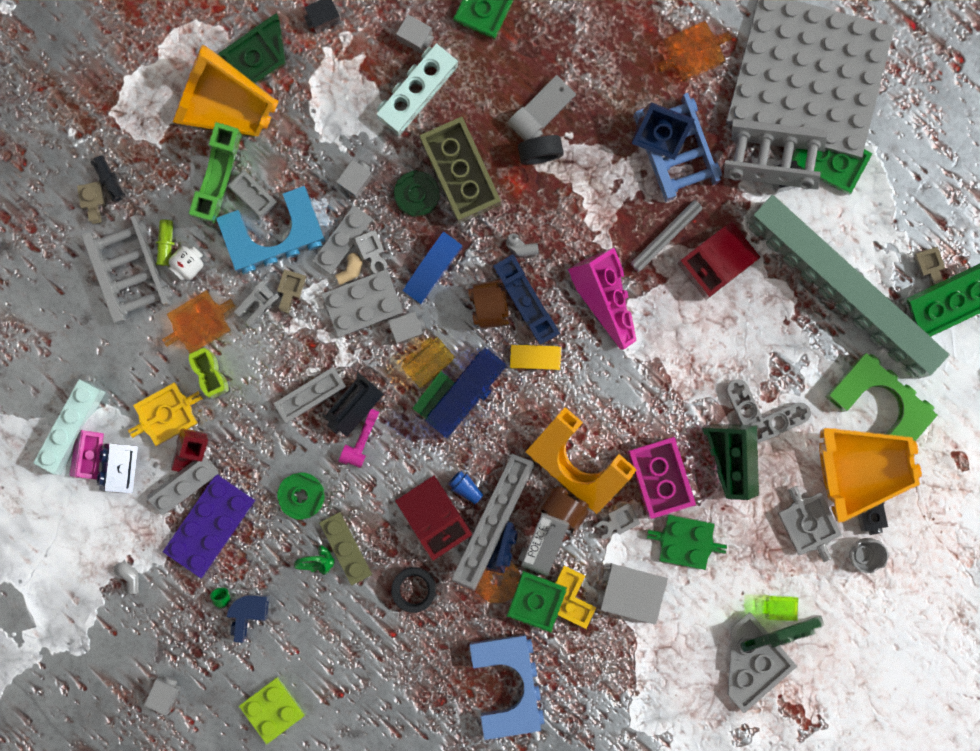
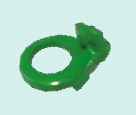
[294,545,335,575]

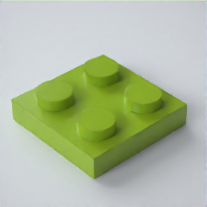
[239,677,306,745]

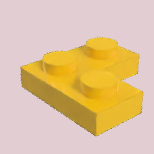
[555,565,596,629]

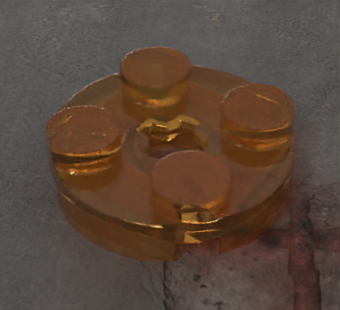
[476,561,521,603]

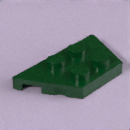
[218,13,286,85]
[740,616,824,652]

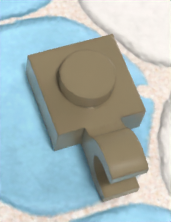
[77,181,106,224]
[914,246,946,287]
[277,269,307,314]

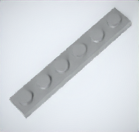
[452,454,534,591]

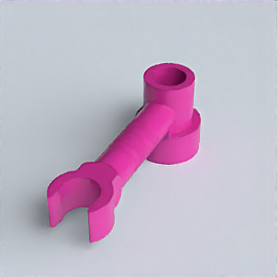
[338,409,379,468]

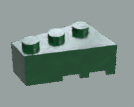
[702,424,759,500]

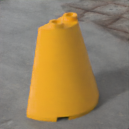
[173,44,278,137]
[819,428,922,523]

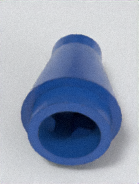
[448,470,483,505]

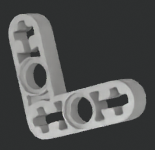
[726,379,811,443]

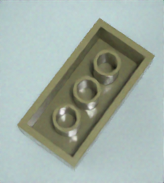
[419,117,501,225]

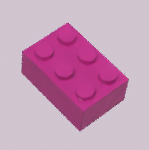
[627,437,696,519]

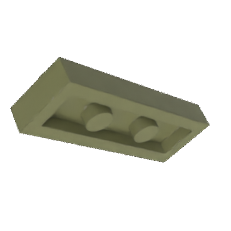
[319,512,373,586]

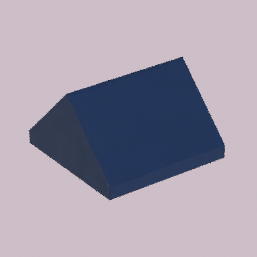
[632,102,695,160]

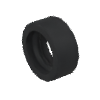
[518,135,564,165]
[391,567,436,613]

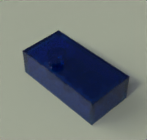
[423,347,507,439]

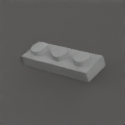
[312,205,373,275]
[273,367,346,424]
[147,455,219,516]

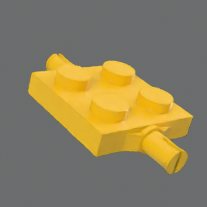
[128,382,203,446]

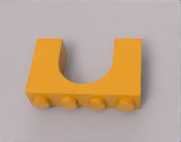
[526,407,637,514]

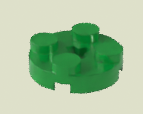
[277,472,325,520]

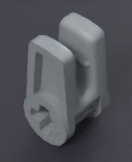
[234,281,281,328]

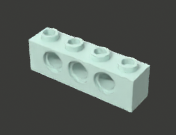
[377,43,458,136]

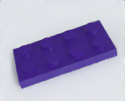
[163,474,256,578]

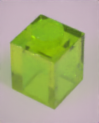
[762,595,798,621]

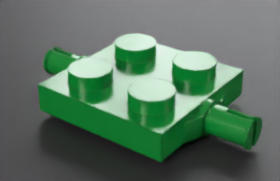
[646,514,727,570]

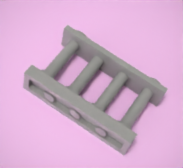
[724,119,828,190]
[82,215,172,325]

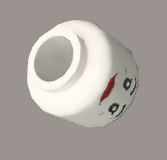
[168,246,203,281]

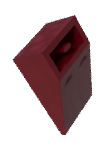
[677,221,761,300]
[395,475,473,561]

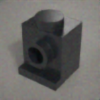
[858,502,888,535]

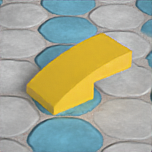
[510,345,561,370]

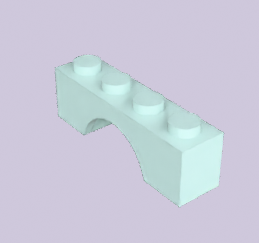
[33,379,106,474]

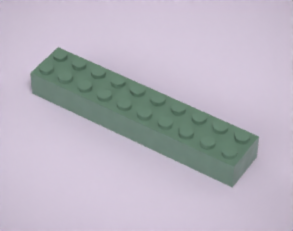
[747,194,950,379]

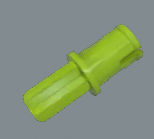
[155,219,174,266]

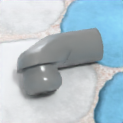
[506,233,539,257]
[114,562,139,594]

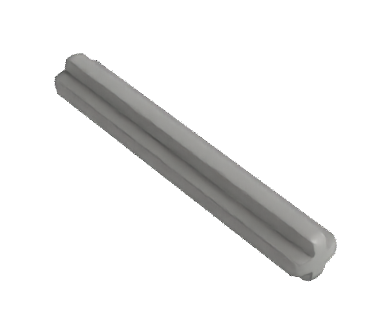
[631,200,702,272]

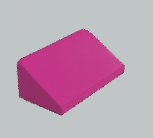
[69,430,104,480]

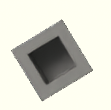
[396,14,434,53]
[336,159,373,199]
[389,312,426,345]
[144,675,182,715]

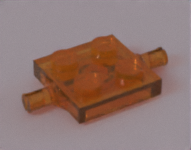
[657,20,732,82]
[162,290,236,354]

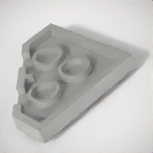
[727,612,797,713]

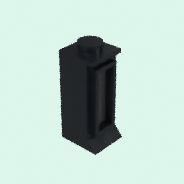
[322,371,384,437]

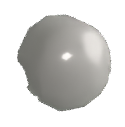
[849,538,889,574]

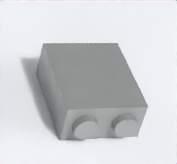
[596,563,668,625]

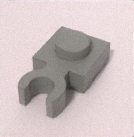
[352,230,387,274]
[595,503,640,539]

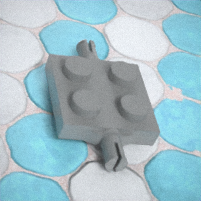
[778,486,842,562]

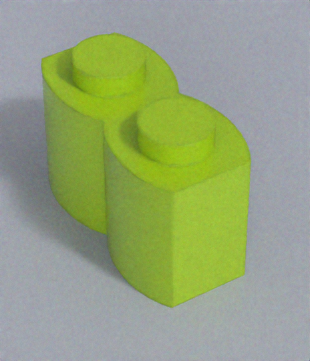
[189,347,228,399]

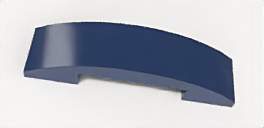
[493,254,561,346]

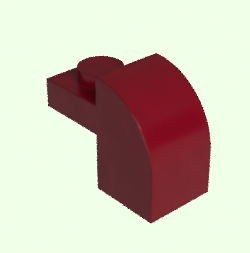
[171,428,208,472]

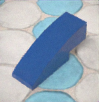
[403,231,463,305]

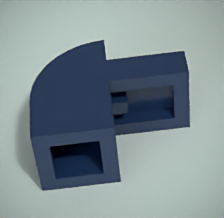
[227,594,270,643]

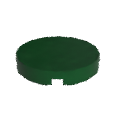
[394,170,440,217]

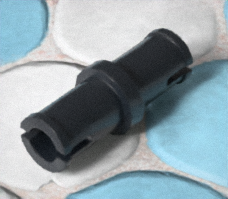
[90,155,126,203]

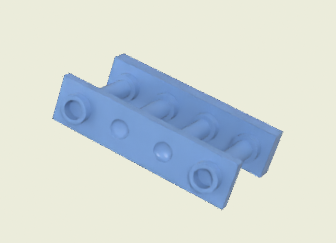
[633,93,722,202]

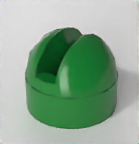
[210,587,231,609]

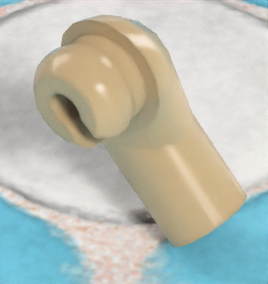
[335,253,363,285]

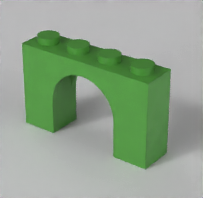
[189,122,242,224]
[825,353,938,441]

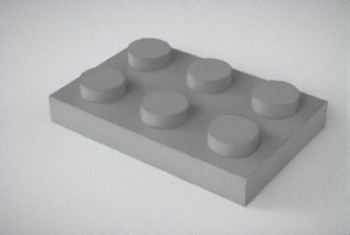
[322,269,404,338]

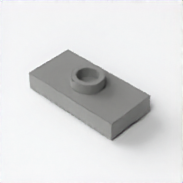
[228,170,277,219]

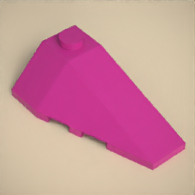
[568,248,637,350]

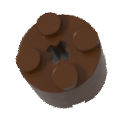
[468,279,510,330]
[534,485,589,537]

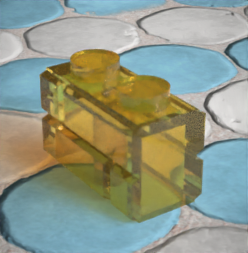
[402,337,456,389]

